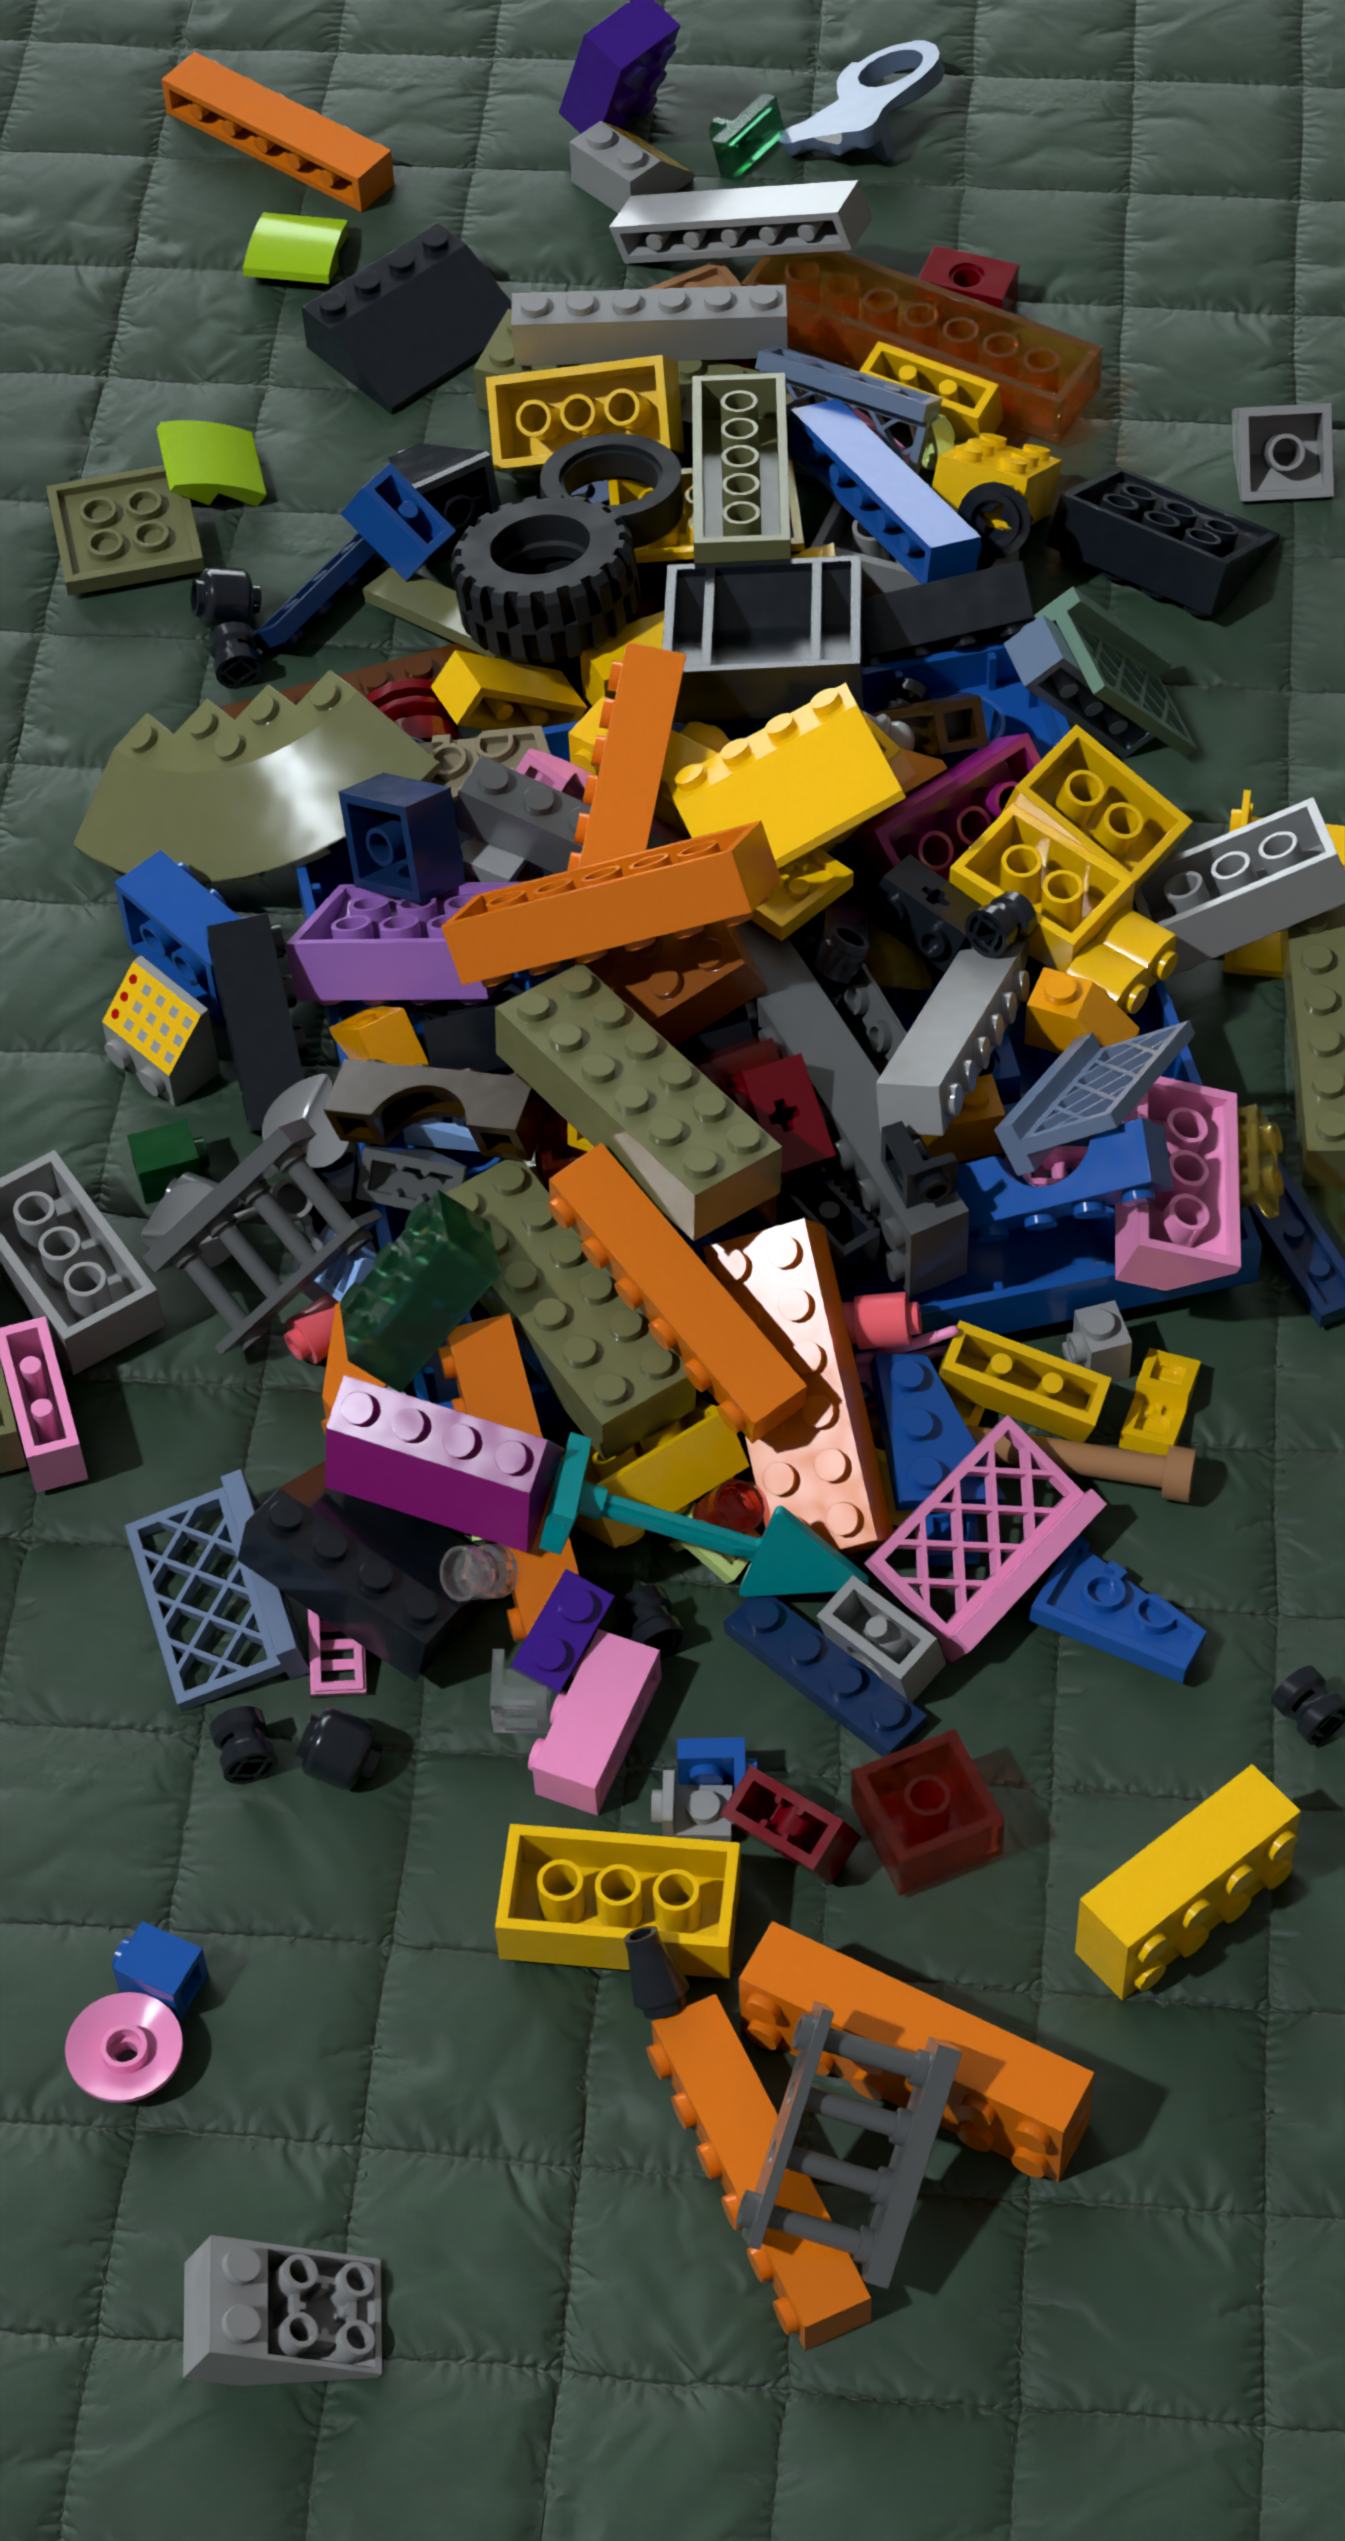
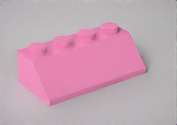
[1115,1076,1241,1291]

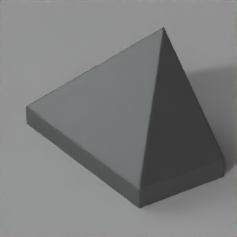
[356,1146,467,1214]

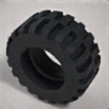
[451,494,641,663]

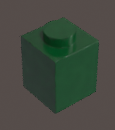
[127,1119,210,1205]

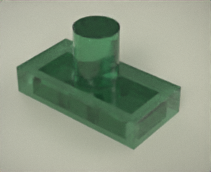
[709,93,785,180]

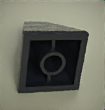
[388,443,501,569]

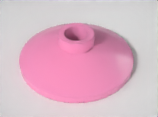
[65,1992,183,2103]

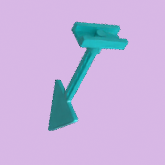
[539,1432,869,1597]

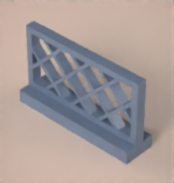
[755,345,943,479]
[994,1020,1195,1176]
[125,1469,310,1712]

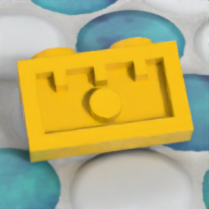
[736,847,854,941]

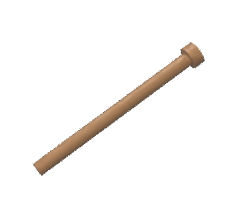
[866,1409,1197,1503]

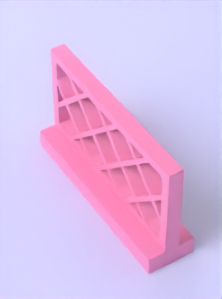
[864,1415,1107,1663]

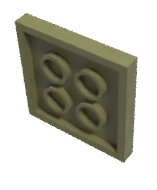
[46,465,205,596]

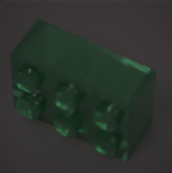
[340,1190,501,1393]

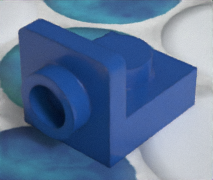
[677,1737,757,1789]

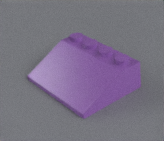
[285,881,526,1006]

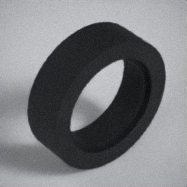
[540,433,683,549]

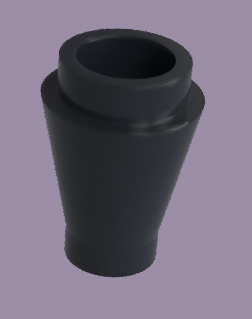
[624,1926,690,2019]

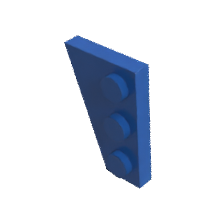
[869,1354,1006,1510]
[1029,1535,1207,1684]

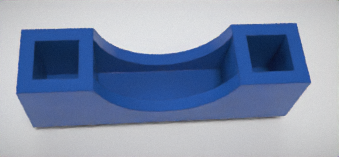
[956,1118,1174,1243]

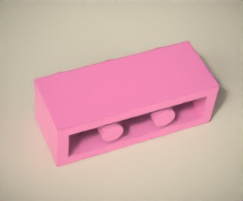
[0,1316,88,1493]
[528,1629,662,1816]

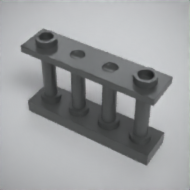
[142,1118,383,1355]
[736,2001,962,2289]

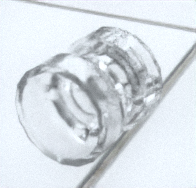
[439,1544,518,1602]

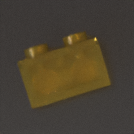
[1237,1104,1284,1219]

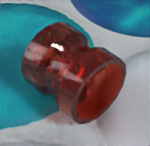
[692,1479,765,1534]

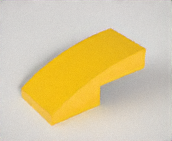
[1119,1348,1201,1456]

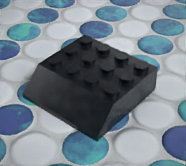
[662,555,864,724]

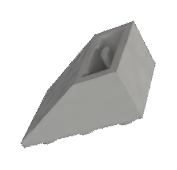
[183,2235,382,2386]

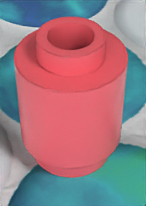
[842,1292,922,1350]
[284,1293,365,1364]

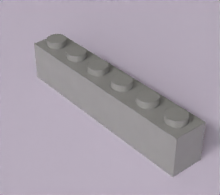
[609,180,873,264]
[511,285,788,366]
[876,949,1030,1136]

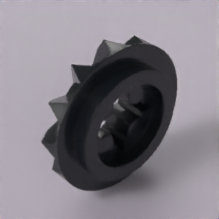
[957,481,1033,559]

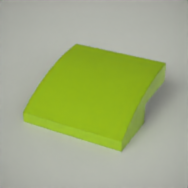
[243,212,348,284]
[156,420,267,507]

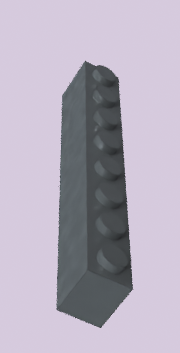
[455,755,827,988]

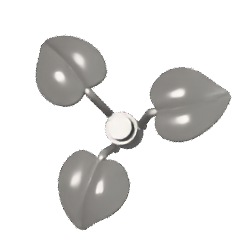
[141,1074,377,1302]

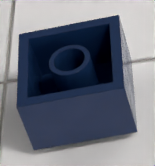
[338,772,466,903]

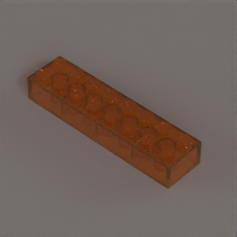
[741,251,1103,444]

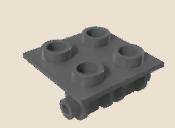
[836,963,907,1076]

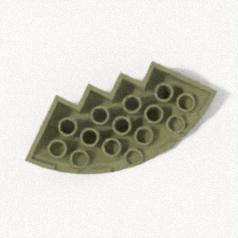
[73,670,444,887]

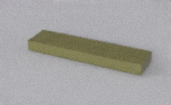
[362,567,501,658]

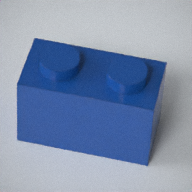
[340,463,456,581]

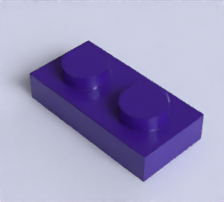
[510,1569,615,1695]

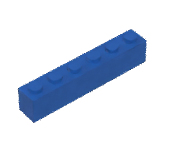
[787,399,982,584]

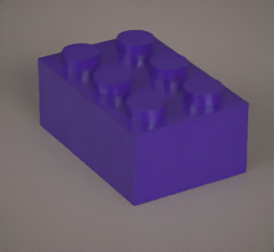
[559,0,681,134]

